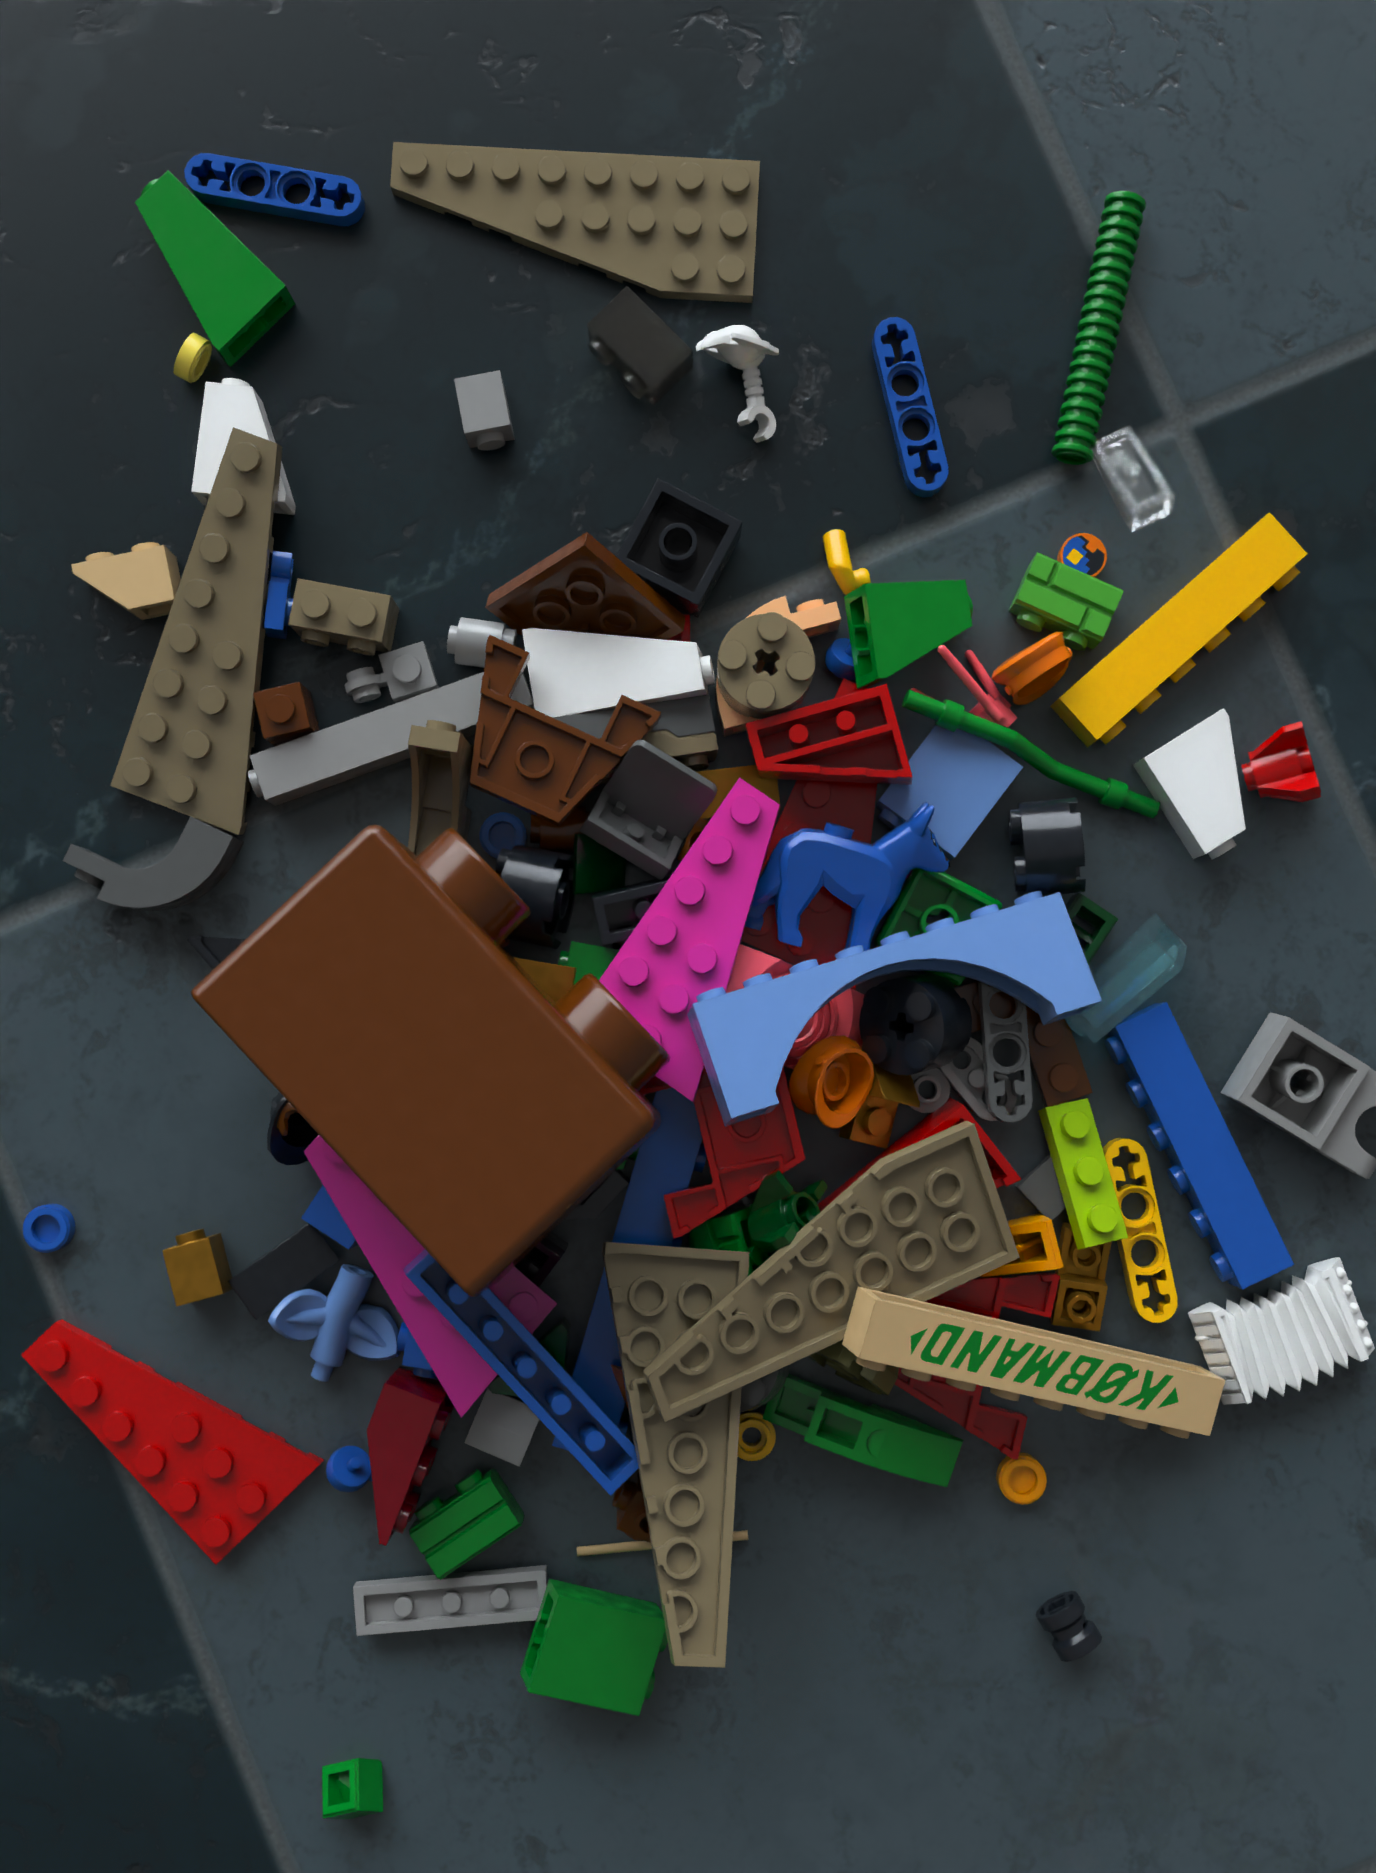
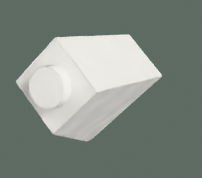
[191,378,296,515]
[1133,708,1246,860]

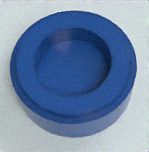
[479,812,528,859]
[23,1204,75,1253]

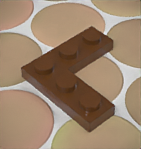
[954,981,1093,1107]

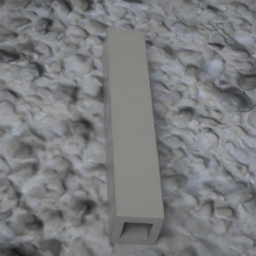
[248,672,534,806]

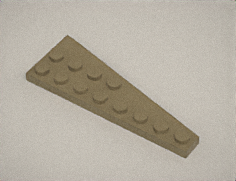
[602,1242,750,1668]

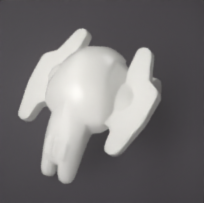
[696,325,779,443]

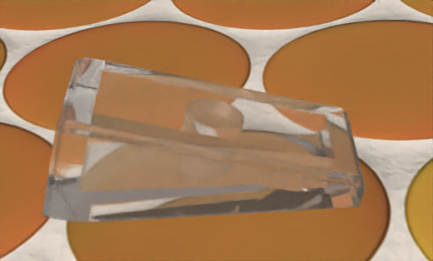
[1091,425,1175,532]

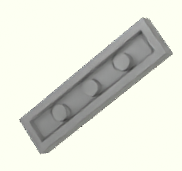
[353,1565,548,1636]

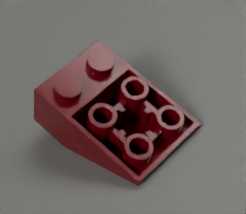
[367,1366,454,1546]

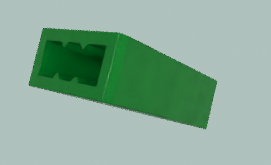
[135,170,295,367]

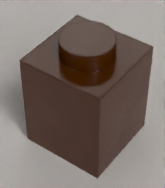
[253,682,320,747]

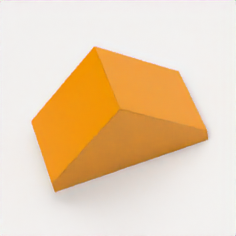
[980,1213,1063,1277]

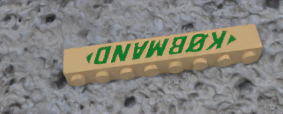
[842,1286,1225,1439]

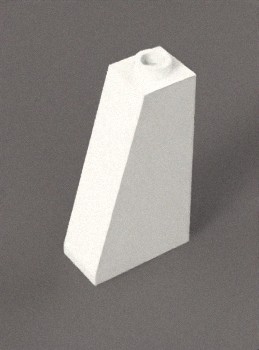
[522,628,715,718]

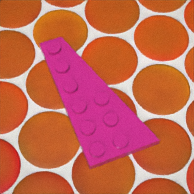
[599,777,780,1102]

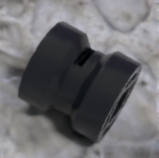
[1036,1591,1102,1662]

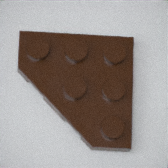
[485,532,686,640]

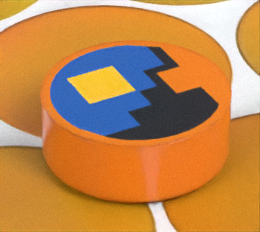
[1057,533,1107,577]

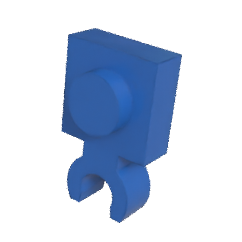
[264,551,294,639]

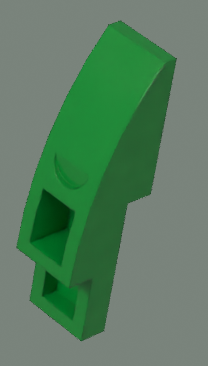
[762,1374,964,1487]

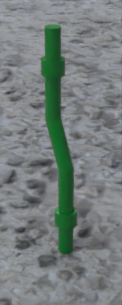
[902,690,1160,819]

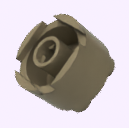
[717,612,815,719]

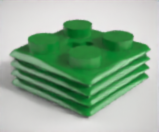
[874,868,1002,987]

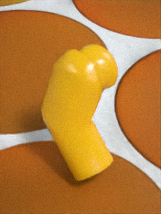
[823,529,871,595]

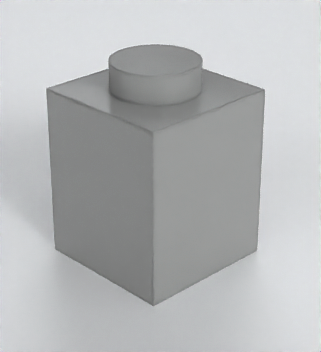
[454,370,515,450]

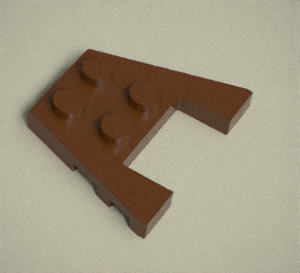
[470,635,661,826]

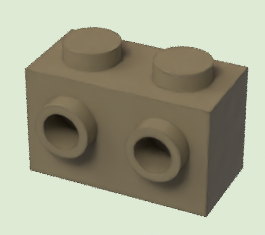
[288,578,399,655]

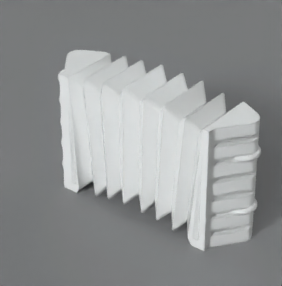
[1188,1257,1375,1405]

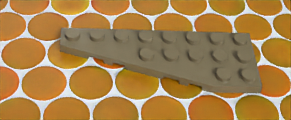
[390,142,760,303]
[643,1120,1020,1422]

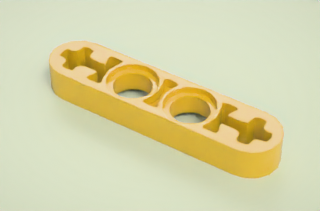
[1103,1138,1178,1323]

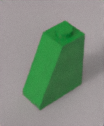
[844,579,973,689]

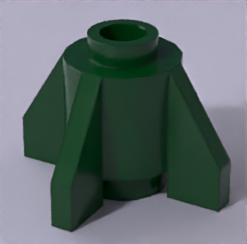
[748,1170,828,1253]

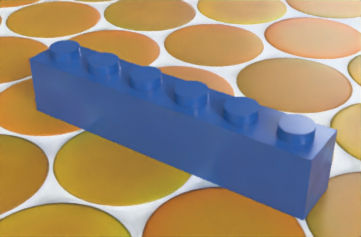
[1105,1002,1294,1290]
[403,1249,638,1496]

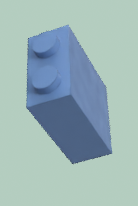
[875,725,1023,861]

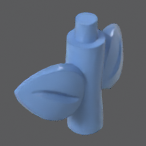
[268,1264,400,1382]

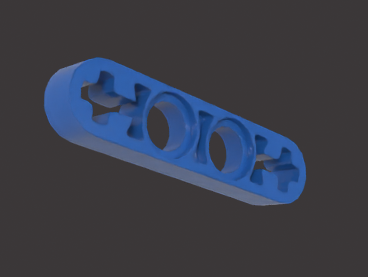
[184,153,365,226]
[872,317,949,497]

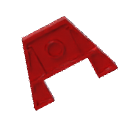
[639,1066,806,1238]
[895,1272,1060,1460]

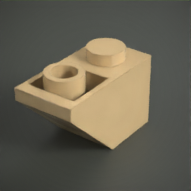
[71,542,181,620]

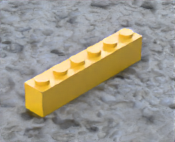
[1050,512,1308,748]

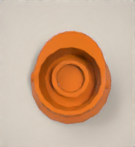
[991,631,1073,705]
[789,1035,874,1129]

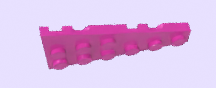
[304,1135,557,1418]

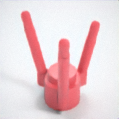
[910,645,1018,742]

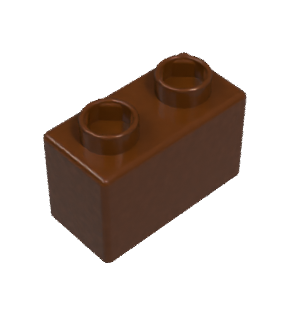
[191,825,670,1297]

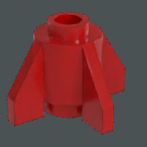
[1241,721,1321,802]

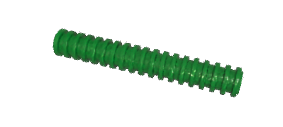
[1051,191,1146,465]

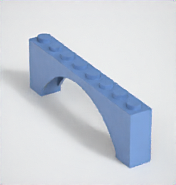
[687,891,1102,1126]

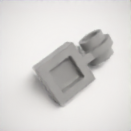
[344,641,439,703]

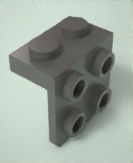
[580,740,718,880]

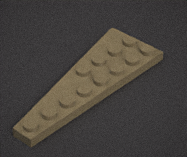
[110,427,283,835]

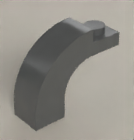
[63,816,244,911]

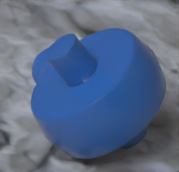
[825,638,871,688]
[326,1446,372,1492]

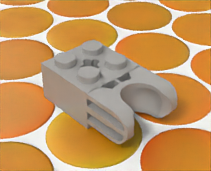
[1220,1012,1376,1179]

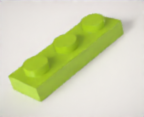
[1038,1098,1128,1250]

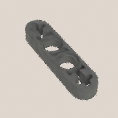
[978,981,1033,1123]

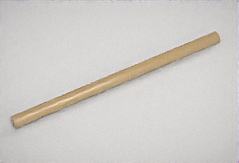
[577,1530,748,1557]

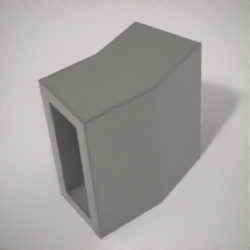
[464,1388,539,1467]

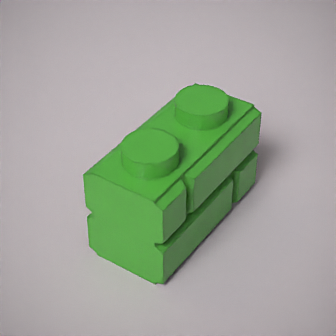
[1008,552,1124,651]

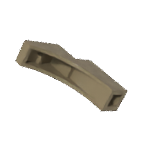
[408,720,474,856]

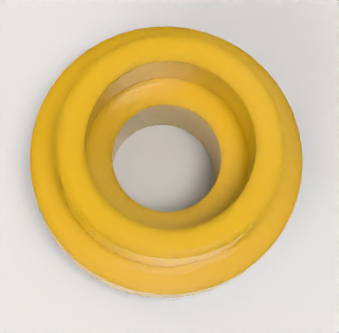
[738,1411,776,1461]

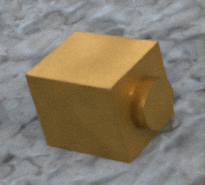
[162,1228,232,1307]

